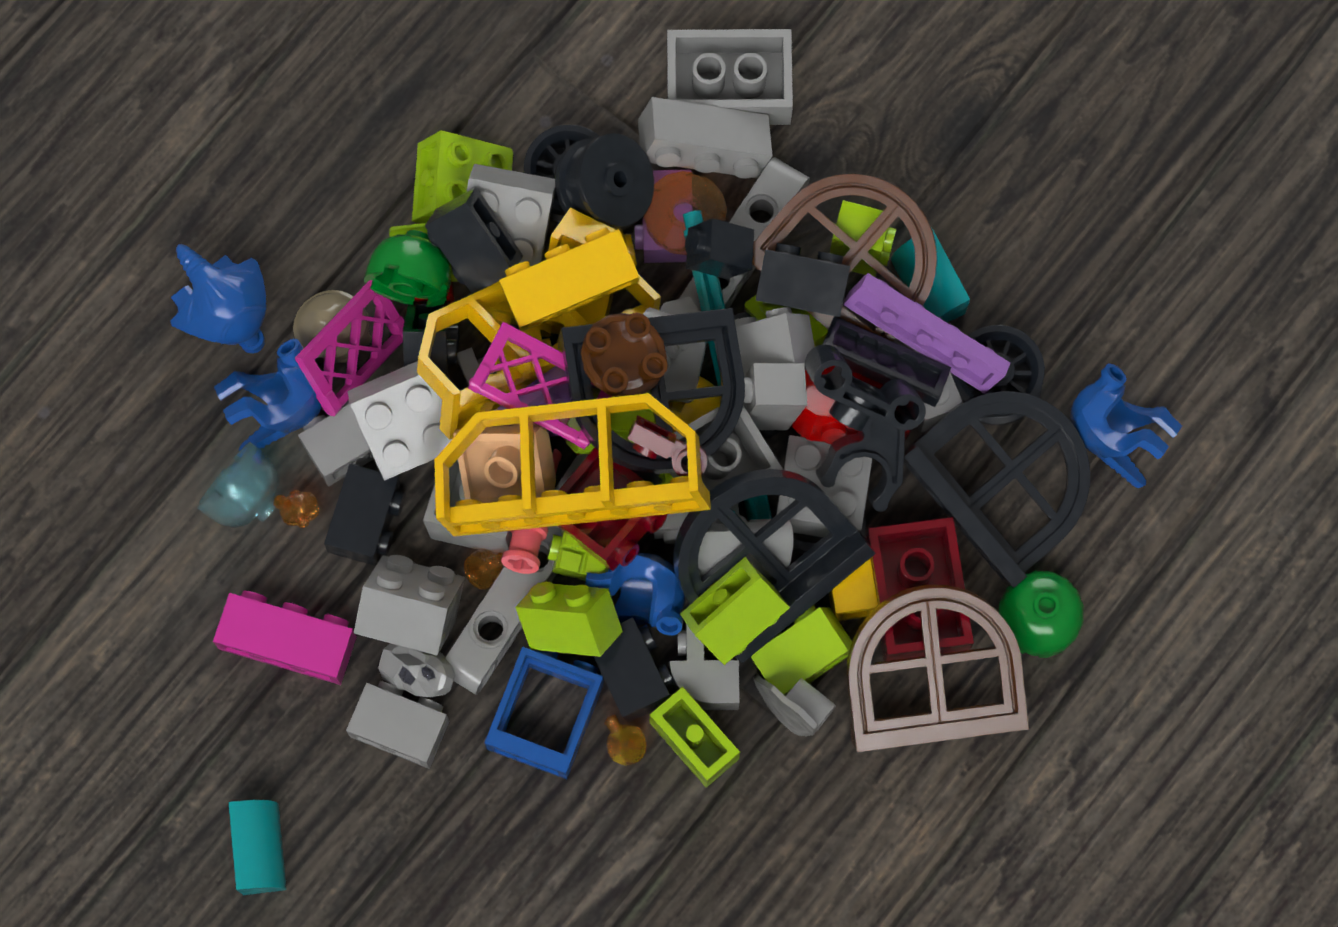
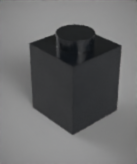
[685,218,754,279]

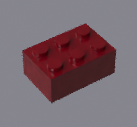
[865,517,974,661]

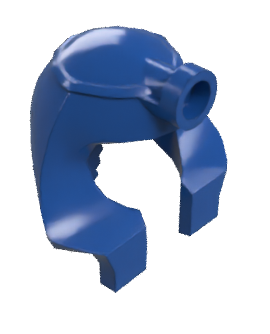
[170,244,266,354]
[214,339,322,456]
[1070,364,1182,488]
[585,553,686,635]

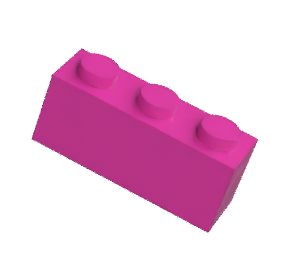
[213,590,357,685]

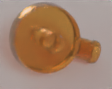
[273,490,319,528]
[464,549,504,590]
[604,714,646,766]

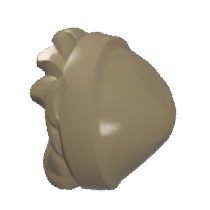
[293,290,372,363]

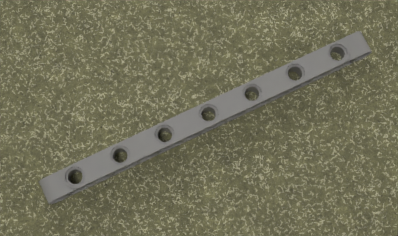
[445,157,810,695]

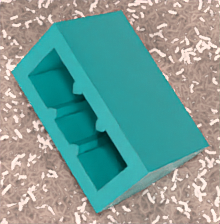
[891,227,970,322]
[229,800,287,895]

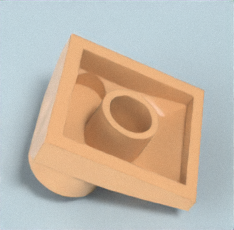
[453,422,556,503]

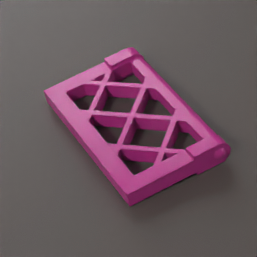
[295,280,405,416]
[468,322,612,450]

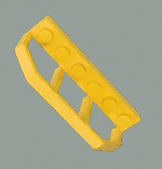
[417,275,661,440]
[434,393,711,537]

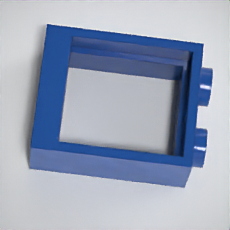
[484,647,604,780]

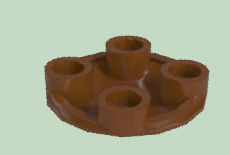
[581,313,668,397]

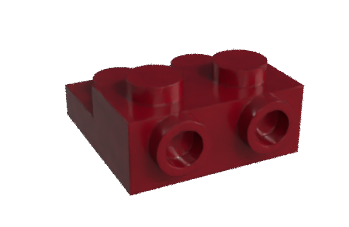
[558,448,668,571]

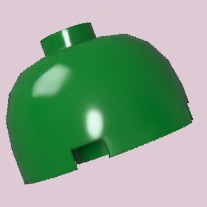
[364,230,452,307]
[999,571,1084,658]

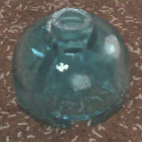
[197,442,279,528]

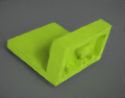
[412,130,513,224]

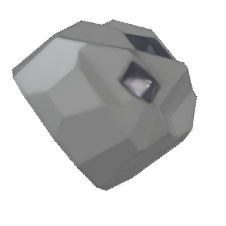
[378,643,455,697]

